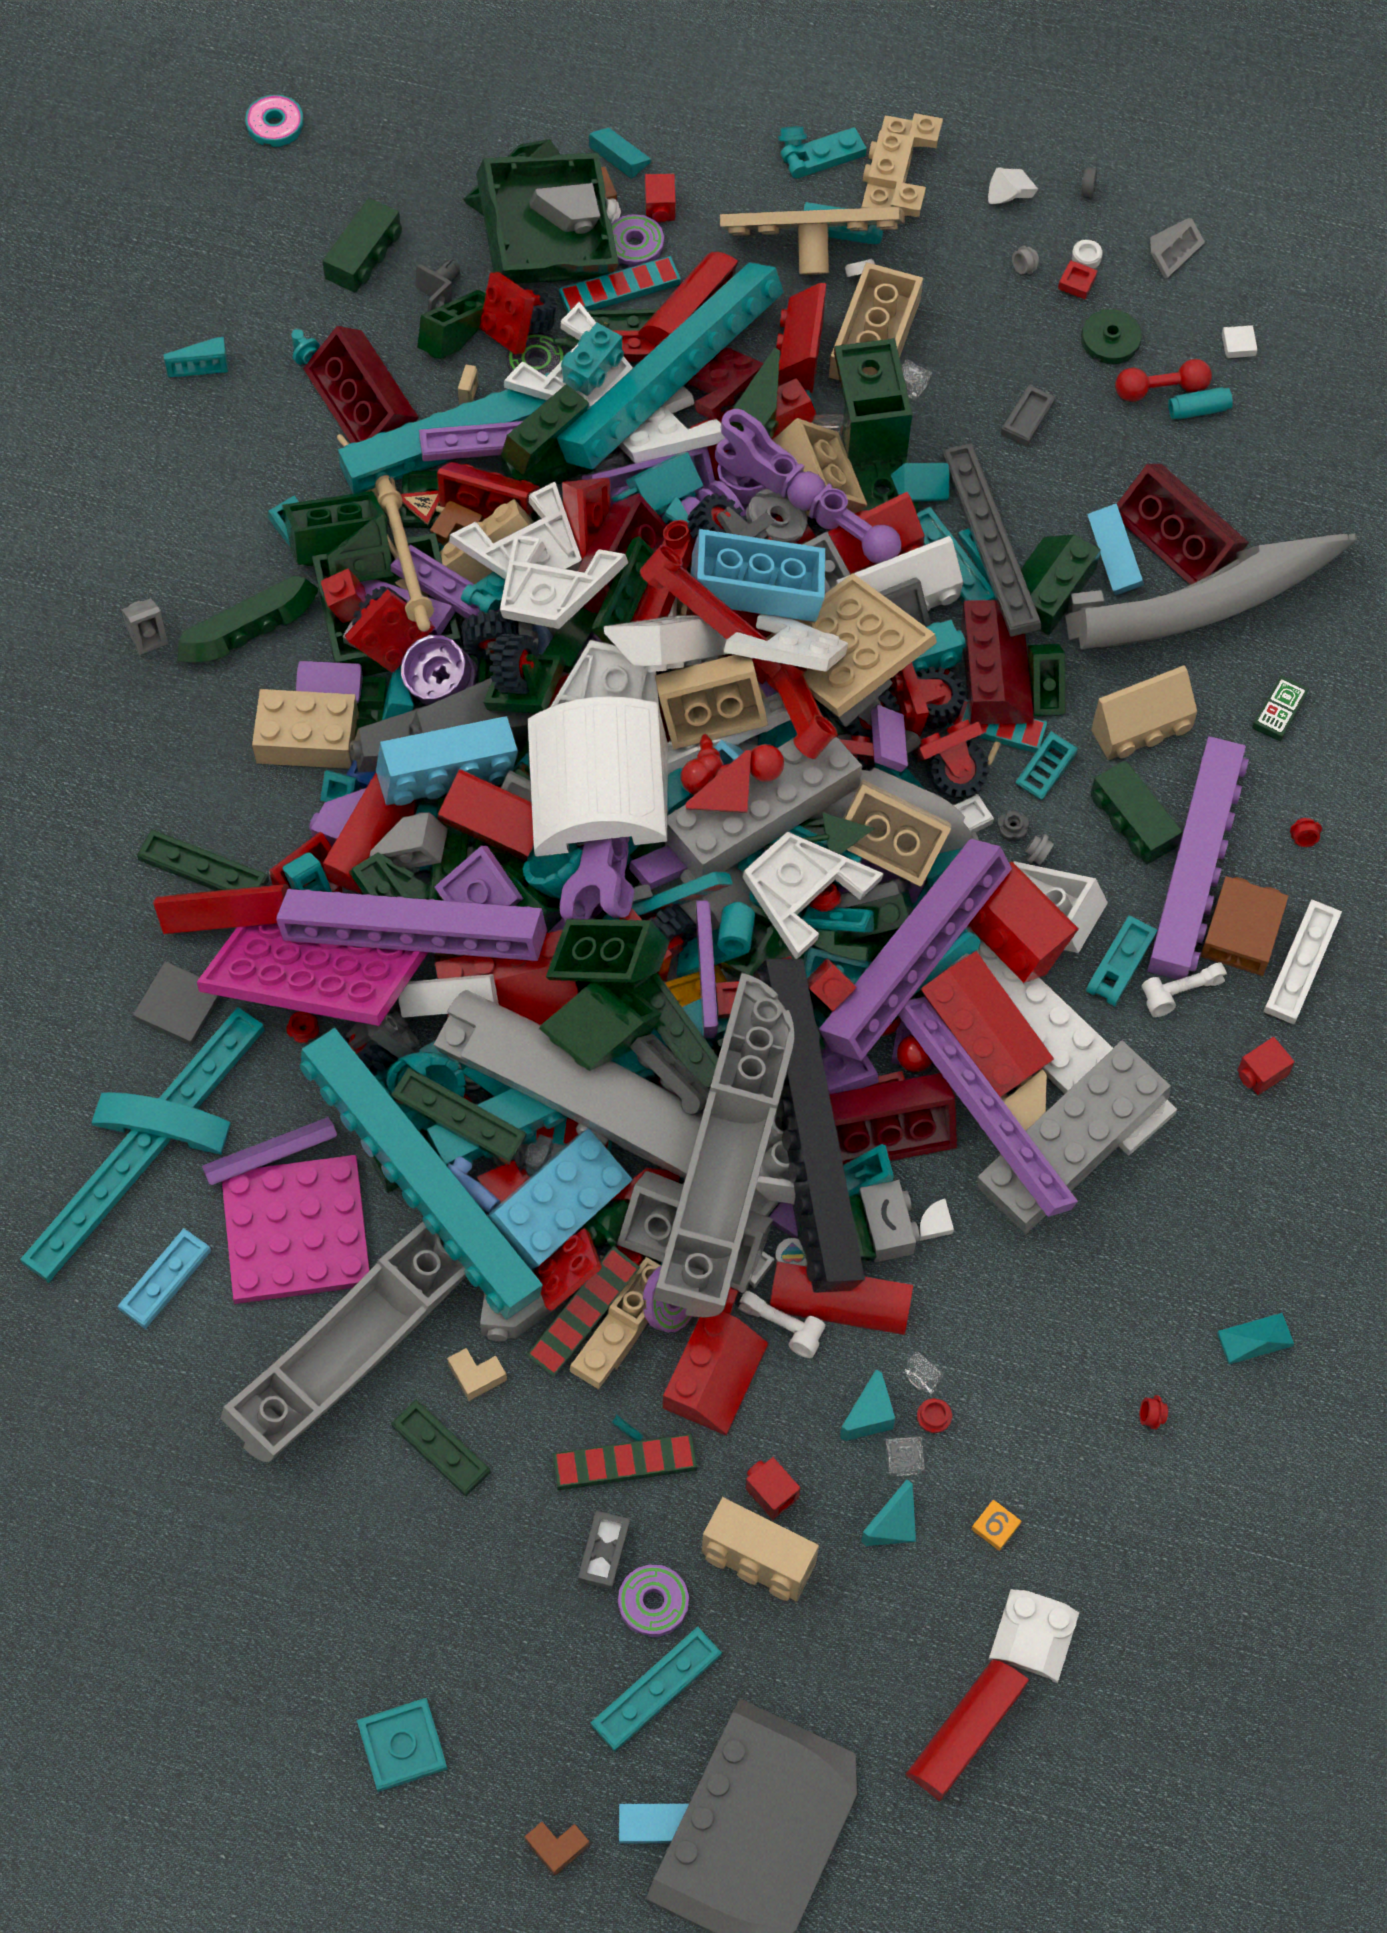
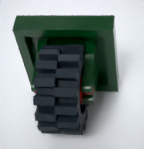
[483,634,566,713]

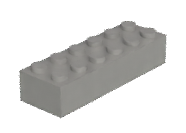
[666,737,862,879]
[978,1040,1171,1234]

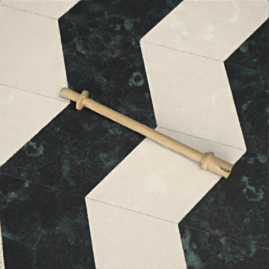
[375,475,434,632]

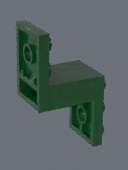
[834,338,919,513]

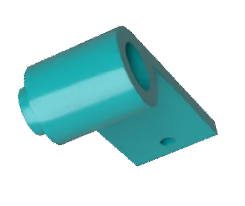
[676,902,755,977]

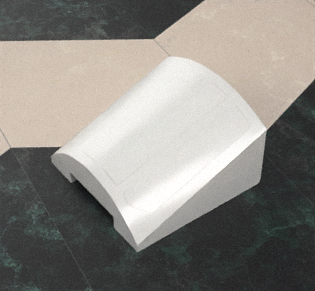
[528,697,668,856]

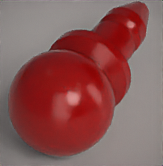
[697,734,723,777]

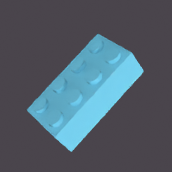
[691,529,825,622]
[376,716,518,805]
[487,1128,633,1270]

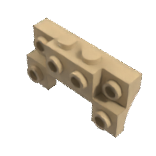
[861,113,943,217]

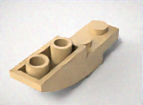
[570,1257,661,1389]

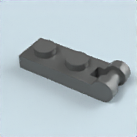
[630,1034,709,1114]

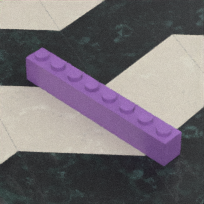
[1147,736,1249,980]
[819,838,1012,1061]
[276,889,547,961]

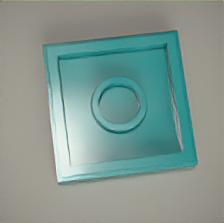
[357,1698,448,1792]

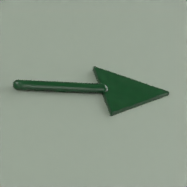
[765,813,876,855]

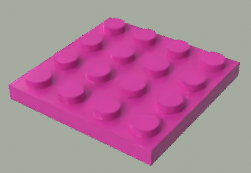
[222,1155,370,1304]

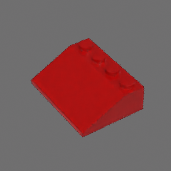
[435,929,582,1025]

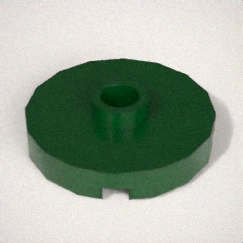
[1081,309,1142,364]

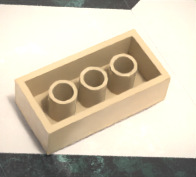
[829,262,923,380]

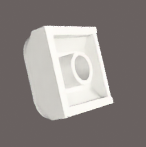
[989,1589,1079,1683]

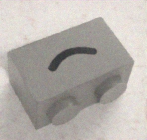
[858,1180,920,1263]

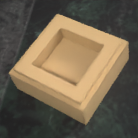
[458,364,478,405]

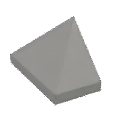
[1150,218,1205,278]

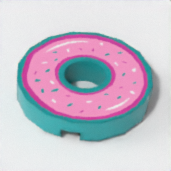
[245,95,304,147]

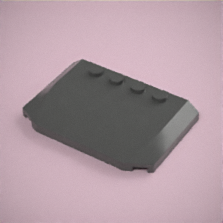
[646,1699,857,1933]

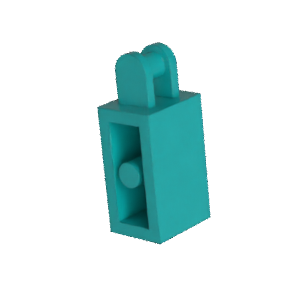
[612,452,704,515]

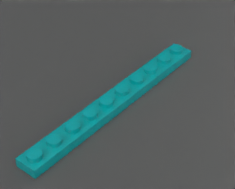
[20,1007,265,1283]

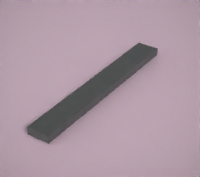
[942,443,1041,637]

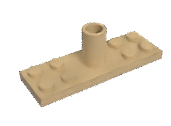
[720,207,905,275]

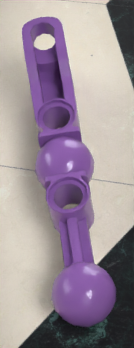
[715,409,901,564]
[560,837,634,922]

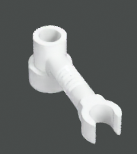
[1142,963,1227,1017]
[738,1291,825,1358]

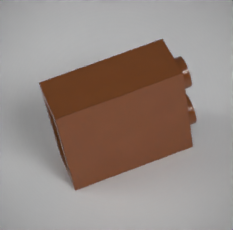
[1200,876,1289,976]

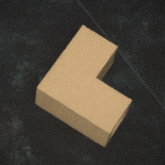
[447,1348,507,1401]

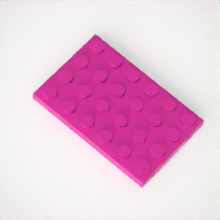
[197,923,428,1026]

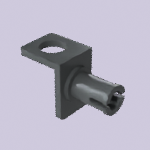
[415,259,461,312]

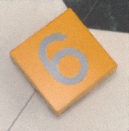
[971,1500,1022,1551]

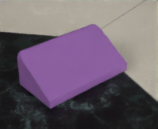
[296,661,363,703]

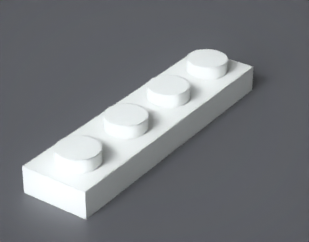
[1264,899,1342,1024]

